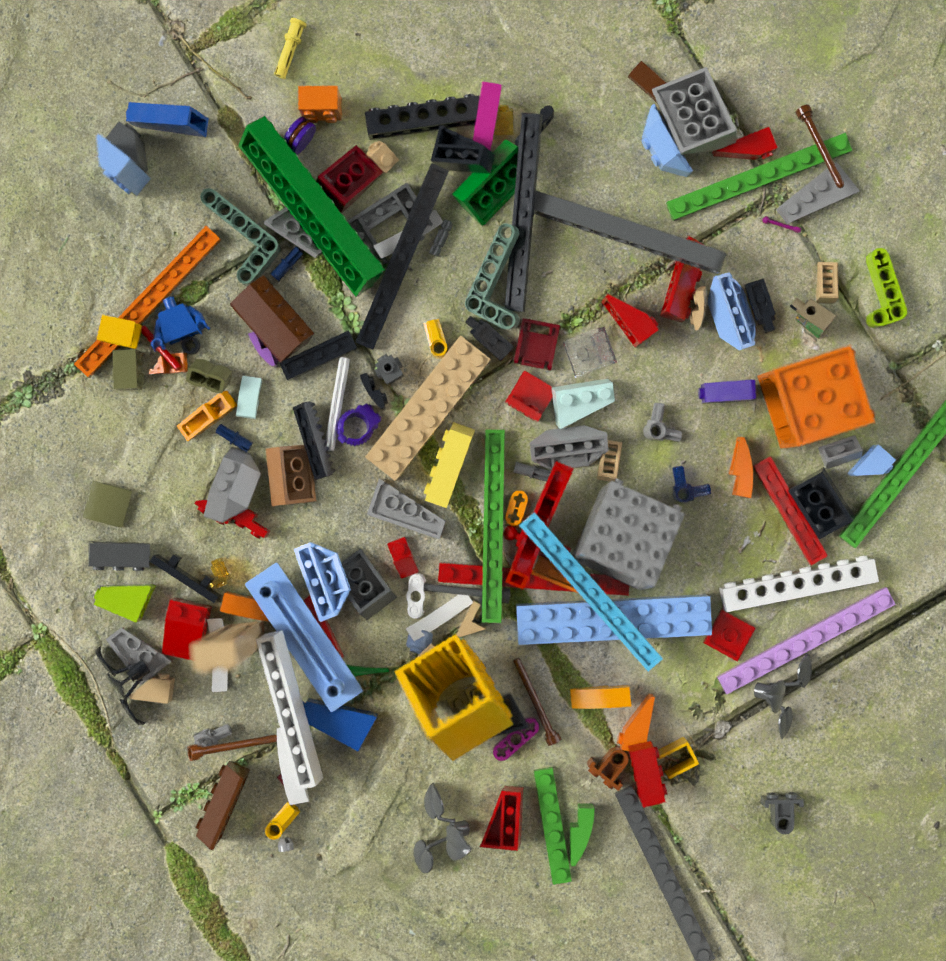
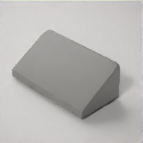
[819,435,863,469]

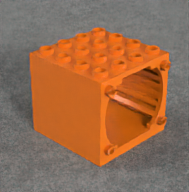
[757,345,875,449]

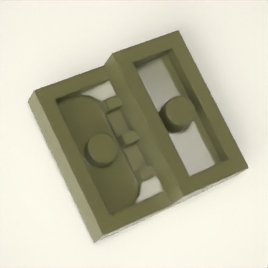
[83,480,132,528]

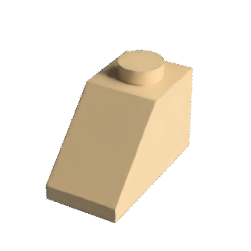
[129,673,175,704]

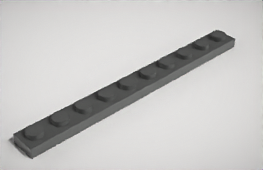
[614,785,716,961]

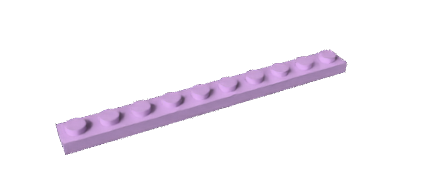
[716,587,896,694]

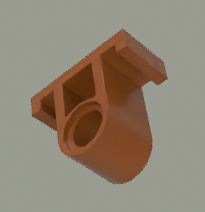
[587,746,629,791]

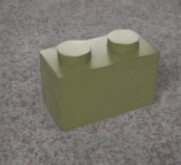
[112,349,145,390]

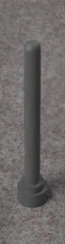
[424,583,511,604]

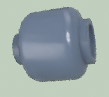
[406,630,433,654]

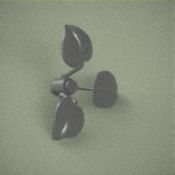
[754,653,812,739]
[413,783,473,873]

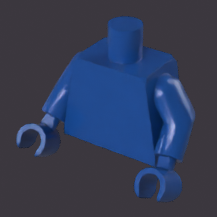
[151,297,210,352]

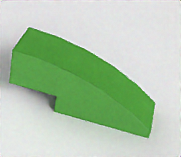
[570,803,595,866]

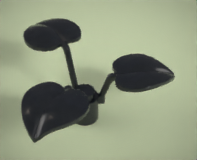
[95,646,151,725]

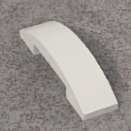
[277,728,309,805]

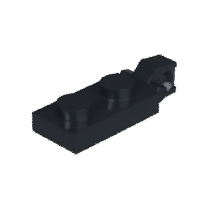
[744,278,776,334]
[465,316,513,362]

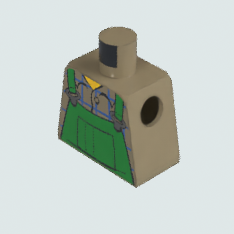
[790,298,836,339]

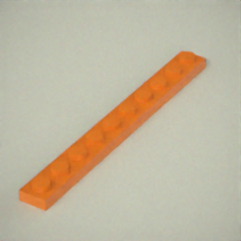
[74,226,221,378]

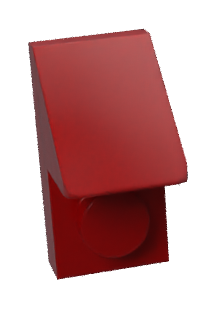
[387,537,419,579]

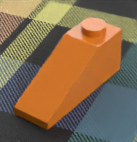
[617,694,655,751]

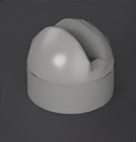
[278,837,294,852]

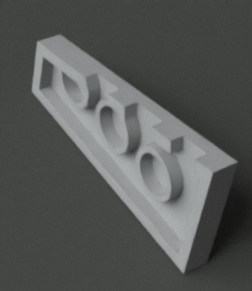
[776,162,860,224]

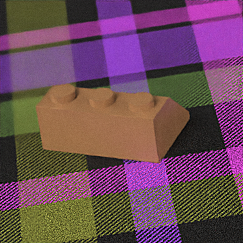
[266,445,316,506]

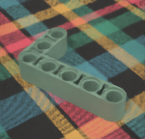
[200,188,281,287]
[465,223,520,329]

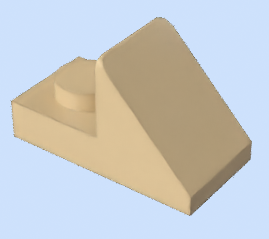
[456,600,486,637]

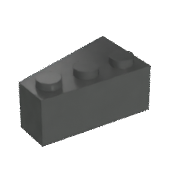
[88,541,150,571]

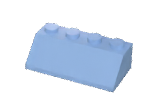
[96,134,151,196]

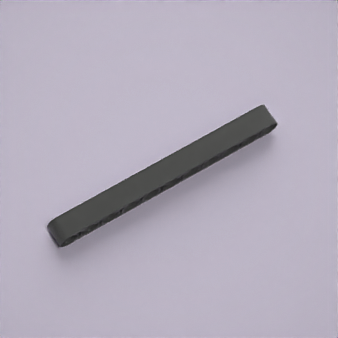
[534,191,727,274]

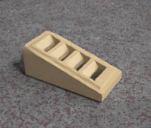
[816,262,839,304]
[597,440,622,482]

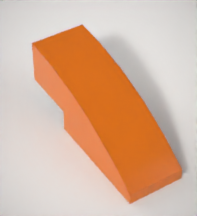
[729,437,753,498]
[220,591,270,622]

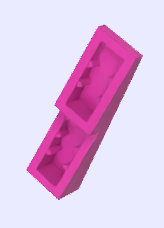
[473,82,502,151]

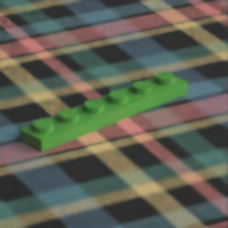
[534,767,572,885]

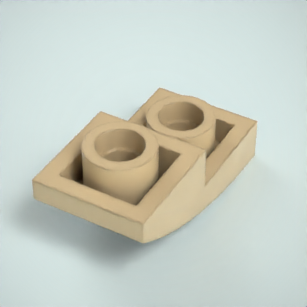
[690,286,708,330]

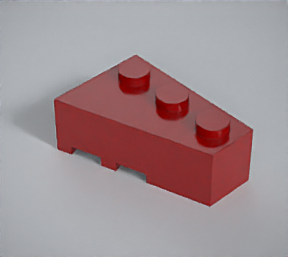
[628,741,668,808]
[480,786,524,851]

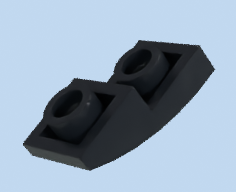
[360,373,388,410]

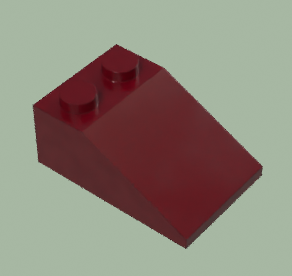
[316,145,383,214]

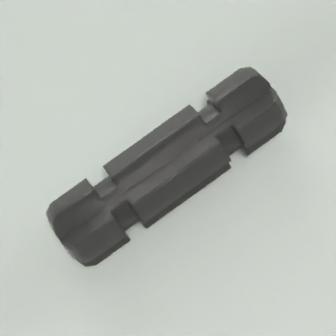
[430,219,453,257]

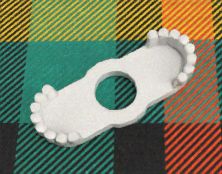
[406,573,426,619]

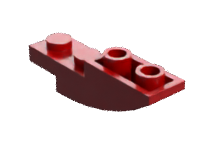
[194,500,270,539]

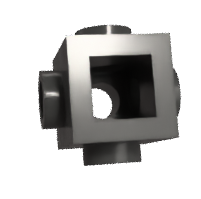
[374,354,404,385]

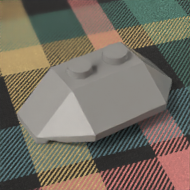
[530,425,608,470]
[204,447,261,523]

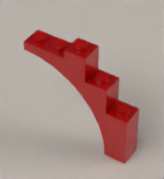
[505,461,574,590]

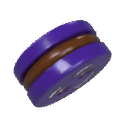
[284,116,316,155]

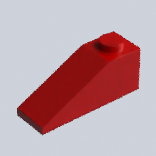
[712,127,778,160]

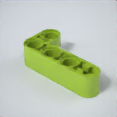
[866,248,907,328]

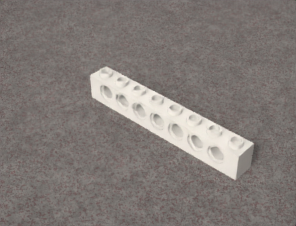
[719,556,879,612]

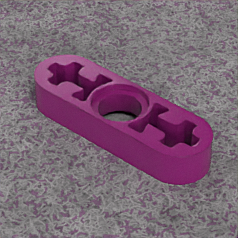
[493,717,539,761]

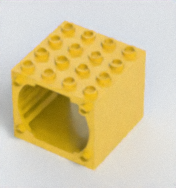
[395,634,513,761]

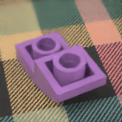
[248,332,278,368]

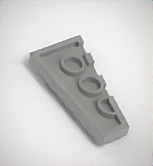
[367,478,446,539]

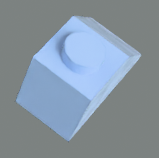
[847,444,895,476]

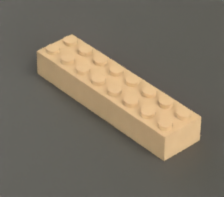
[365,335,491,481]
[191,621,264,673]

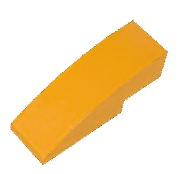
[177,390,237,441]
[570,685,631,709]

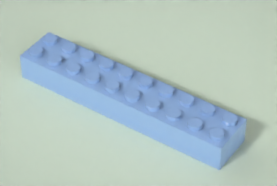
[516,594,712,645]

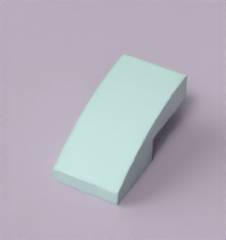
[236,376,262,419]

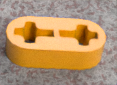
[505,490,528,526]

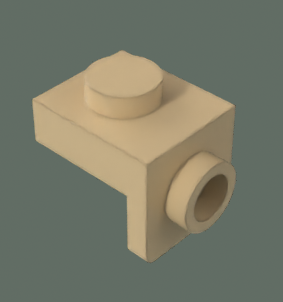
[366,141,399,173]

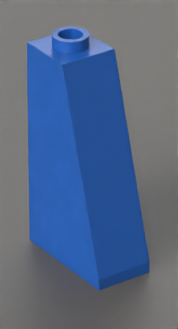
[126,102,209,137]
[302,698,378,751]

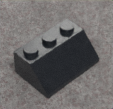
[788,467,855,539]

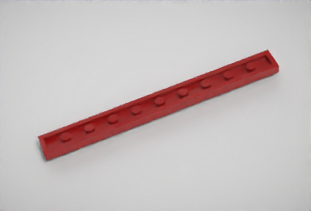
[438,562,630,596]

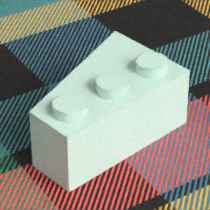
[551,379,615,429]

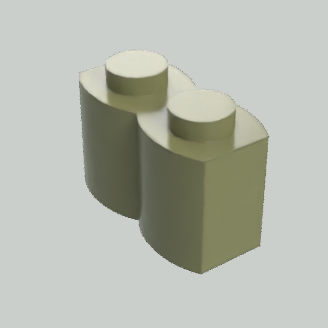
[186,359,232,393]

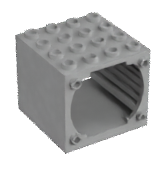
[572,479,685,591]

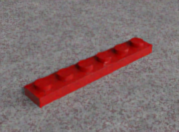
[752,456,828,566]

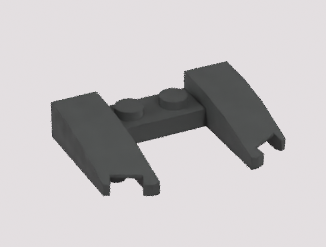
[347,183,433,264]

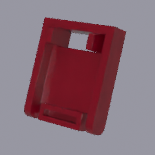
[514,318,560,371]

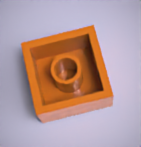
[298,86,342,123]

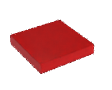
[703,609,756,662]

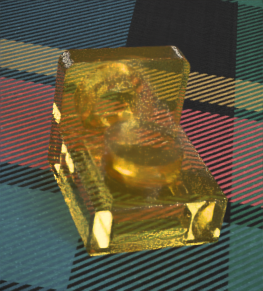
[494,105,513,135]
[209,557,231,589]

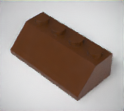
[230,275,314,363]
[196,761,251,850]

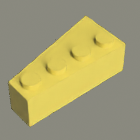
[424,422,475,508]

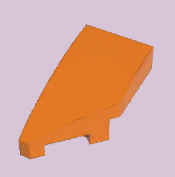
[148,353,188,374]

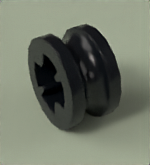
[181,337,200,355]

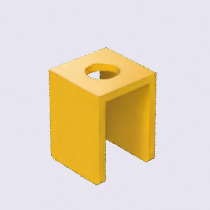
[97,315,142,349]
[658,737,699,779]

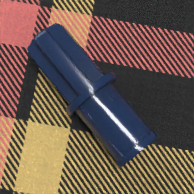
[270,247,303,282]
[216,424,253,453]

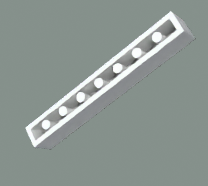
[256,630,323,790]

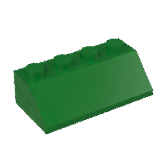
[452,139,519,227]

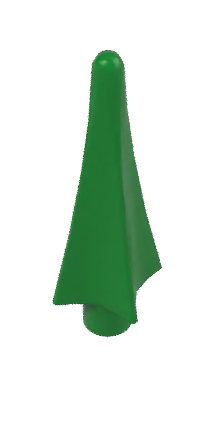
[346,664,389,677]

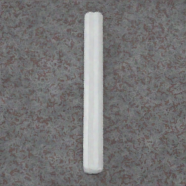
[324,357,350,451]

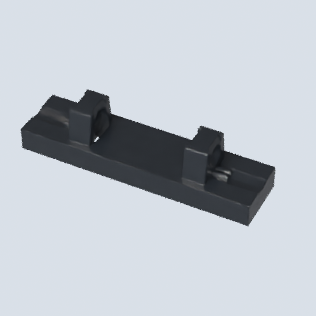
[149,554,222,603]

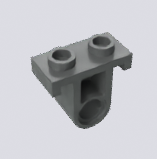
[761,792,804,835]

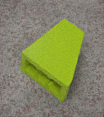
[94,584,156,623]

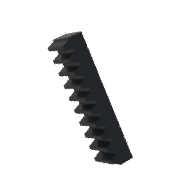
[279,330,358,381]
[292,401,336,480]

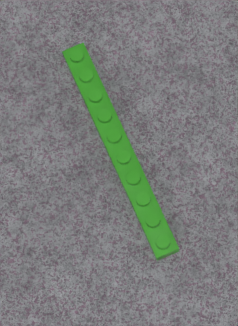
[666,133,852,221]
[839,400,946,548]
[482,430,505,623]

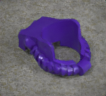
[337,403,381,446]

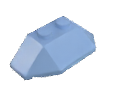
[641,104,693,177]
[708,272,756,350]
[294,542,351,622]

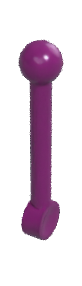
[762,216,801,233]

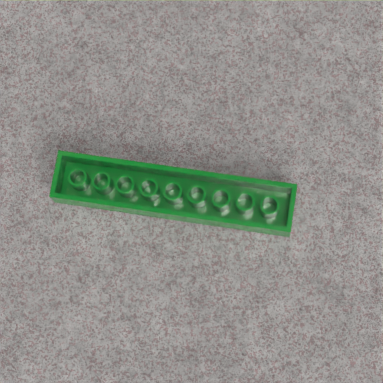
[238,116,384,297]

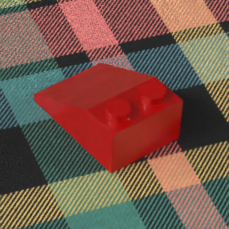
[602,294,659,348]
[162,598,212,661]

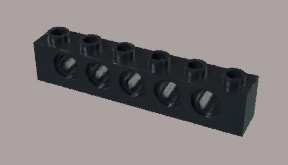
[365,94,479,140]

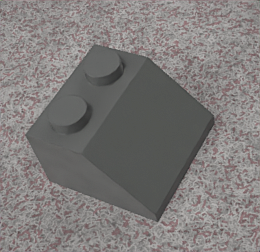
[105,121,148,173]

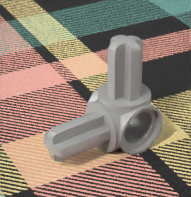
[643,403,682,442]
[193,724,232,747]

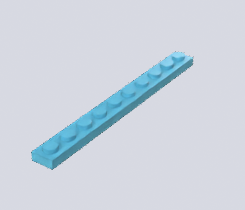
[520,512,663,671]

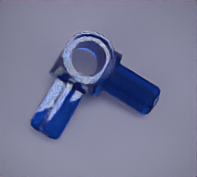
[672,466,711,503]

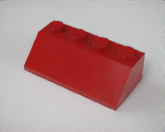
[660,236,704,323]

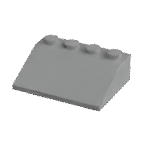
[652,67,737,155]

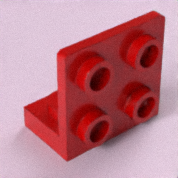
[505,371,553,422]

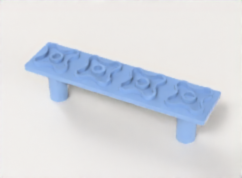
[245,563,363,712]

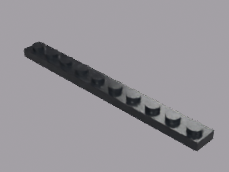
[505,113,543,312]
[356,163,449,350]

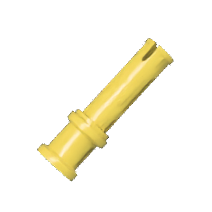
[274,18,307,79]

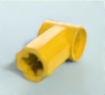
[423,319,448,359]
[265,801,301,840]

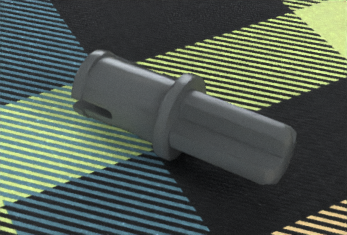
[513,461,551,482]

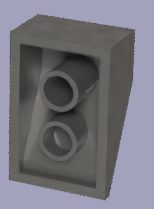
[341,548,397,620]

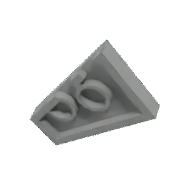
[264,207,322,258]
[106,627,172,685]

